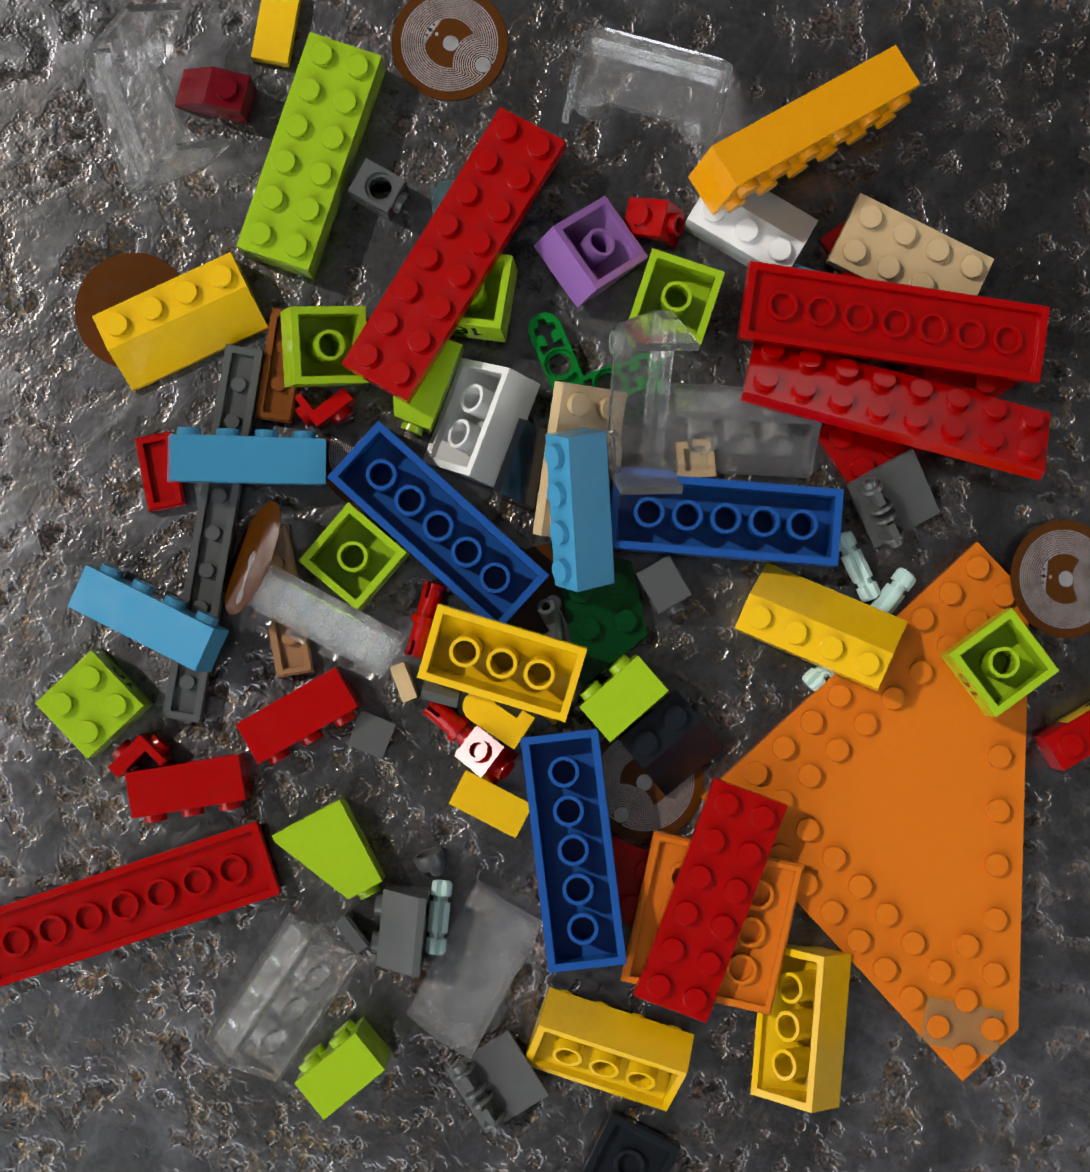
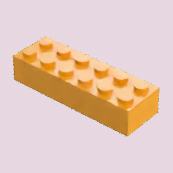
[688,45,920,216]

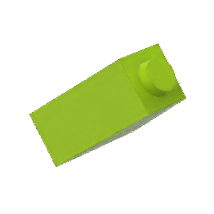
[393,340,464,437]
[272,797,386,900]

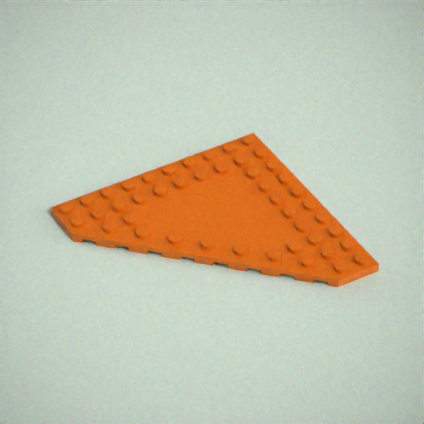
[700,542,1029,1082]

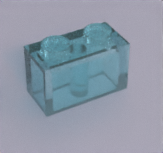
[914,996,1004,1057]

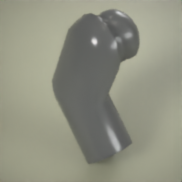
[537,598,566,641]

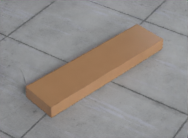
[261,523,315,678]

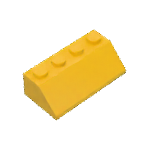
[92,252,269,391]
[735,563,908,692]
[417,603,588,722]
[750,944,852,1113]
[525,987,695,1112]

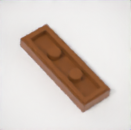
[254,307,299,425]

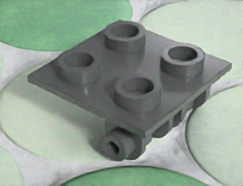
[846,448,940,548]
[445,1030,550,1134]

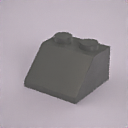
[371,883,431,977]

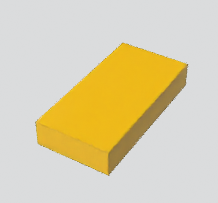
[251,0,302,68]
[449,769,529,838]

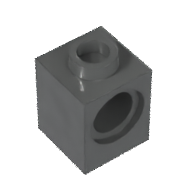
[348,158,410,222]
[634,555,692,617]

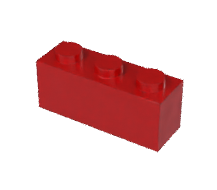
[235,667,362,766]
[125,752,252,823]

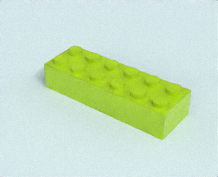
[236,32,386,280]

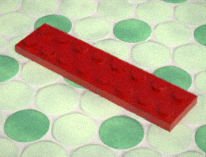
[341,107,567,404]
[737,261,1050,384]
[740,342,1051,481]
[0,820,282,987]

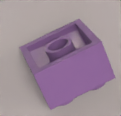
[534,195,648,308]

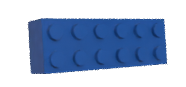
[327,420,549,623]
[610,471,844,568]
[521,729,627,973]

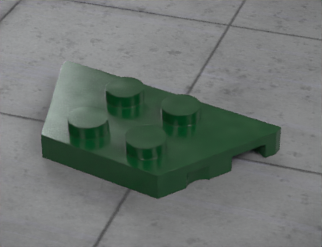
[550,543,648,685]

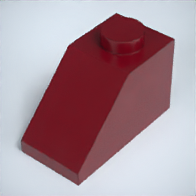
[175,66,257,125]

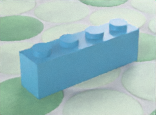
[167,427,326,486]
[545,427,615,592]
[67,562,229,672]

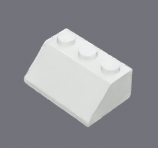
[684,191,818,267]
[423,358,540,488]

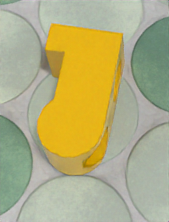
[463,694,536,750]

